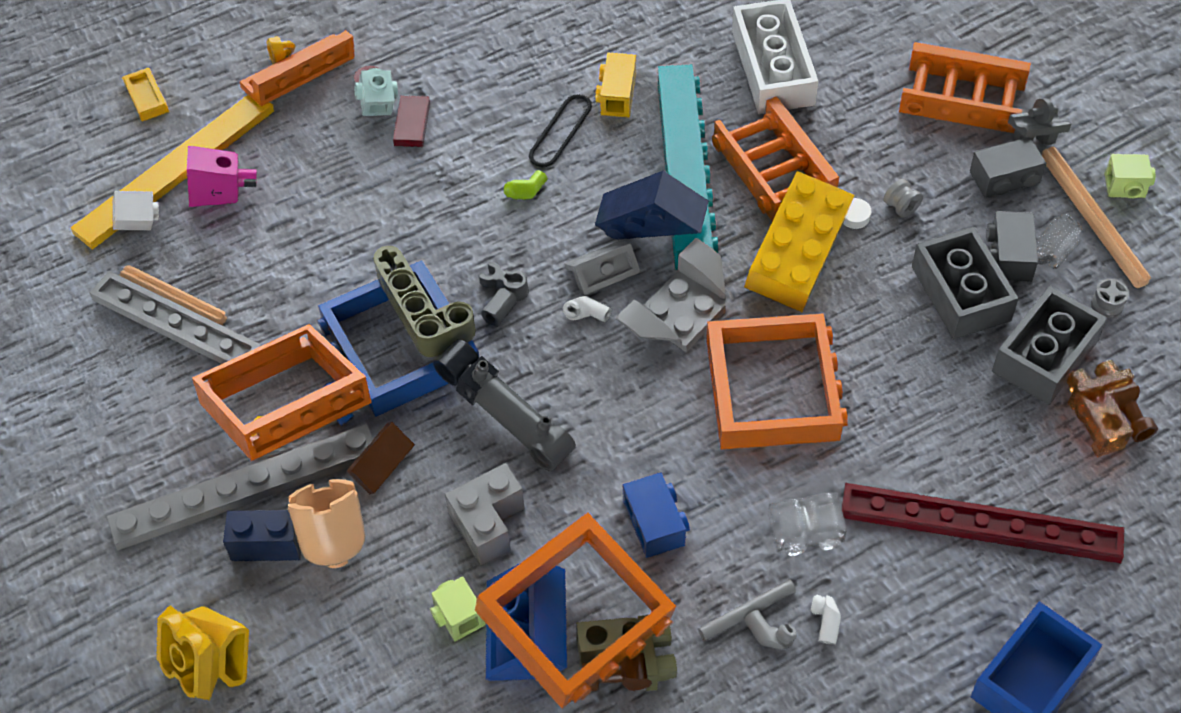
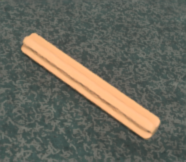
[119,265,227,325]

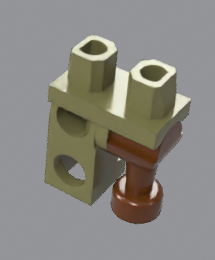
[576,615,677,692]

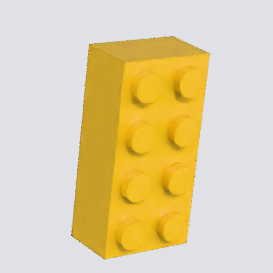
[744,171,855,312]

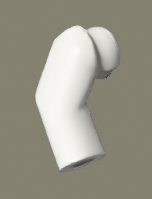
[563,296,612,322]
[811,595,841,645]

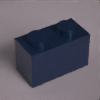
[223,510,301,561]

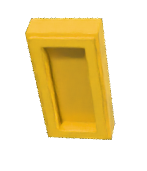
[122,67,169,122]

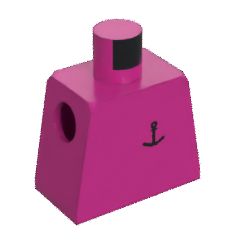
[187,146,257,207]

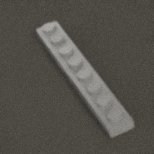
[107,424,373,551]

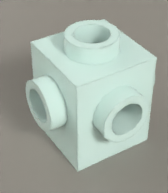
[354,68,398,116]

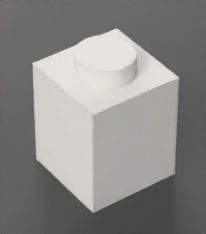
[112,191,159,231]

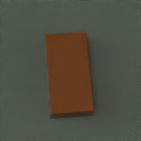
[346,422,415,494]

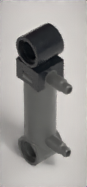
[433,339,576,472]

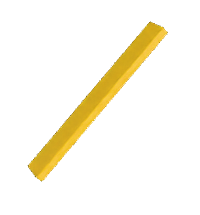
[70,95,274,250]

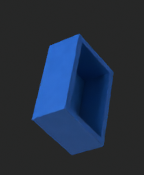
[970,601,1103,713]

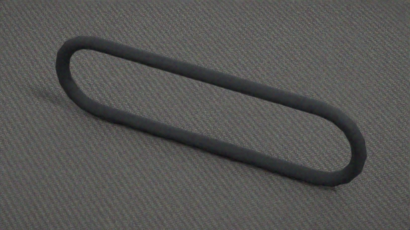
[529,94,592,167]

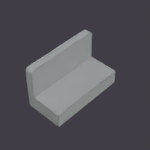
[564,241,641,296]

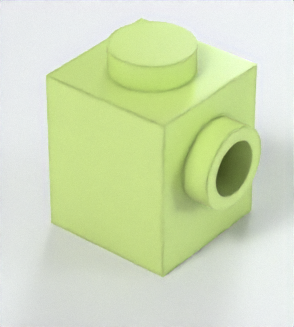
[1105,154,1156,198]
[430,576,486,642]

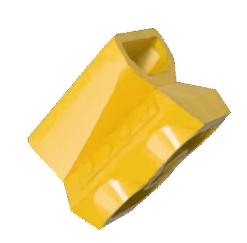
[156,605,249,700]

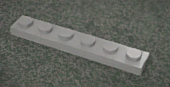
[89,271,262,364]

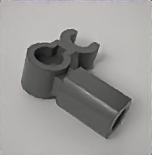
[479,262,529,327]

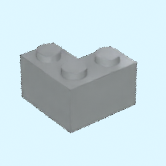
[445,463,525,566]

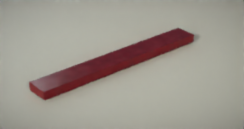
[840,483,1125,564]

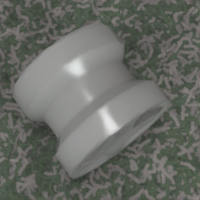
[883,179,923,218]
[1091,279,1129,318]

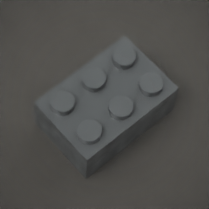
[912,226,1019,340]
[992,285,1107,405]

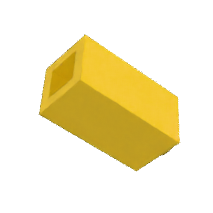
[595,52,636,118]

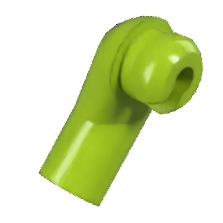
[503,170,548,200]

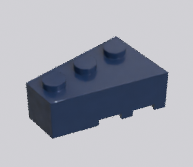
[595,171,709,240]

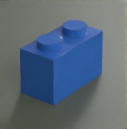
[622,472,690,558]

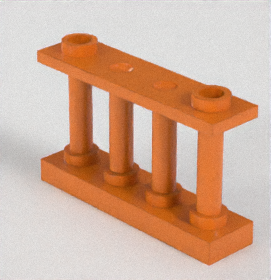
[899,42,1031,133]
[712,96,839,221]

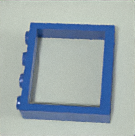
[317,260,479,417]

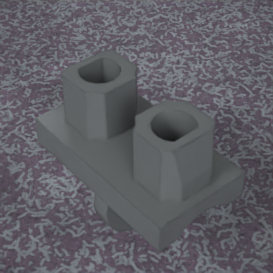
[1008,98,1071,145]

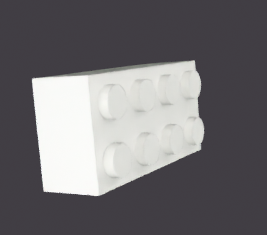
[732,0,818,114]

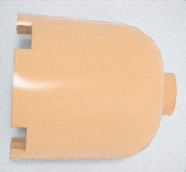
[288,479,365,568]

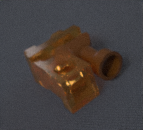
[1067,360,1158,457]

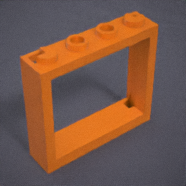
[706,313,848,450]
[192,324,372,461]
[475,512,676,709]

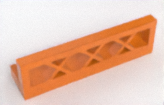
[240,30,355,106]

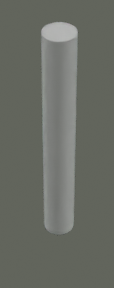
[698,579,796,641]

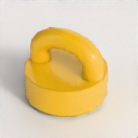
[266,36,295,64]

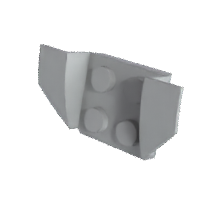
[616,238,726,352]

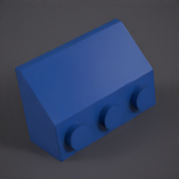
[486,564,567,681]

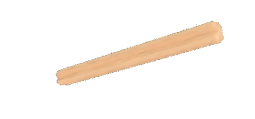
[1042,146,1151,289]

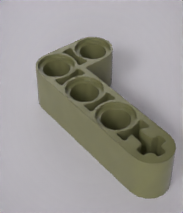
[373,245,476,357]

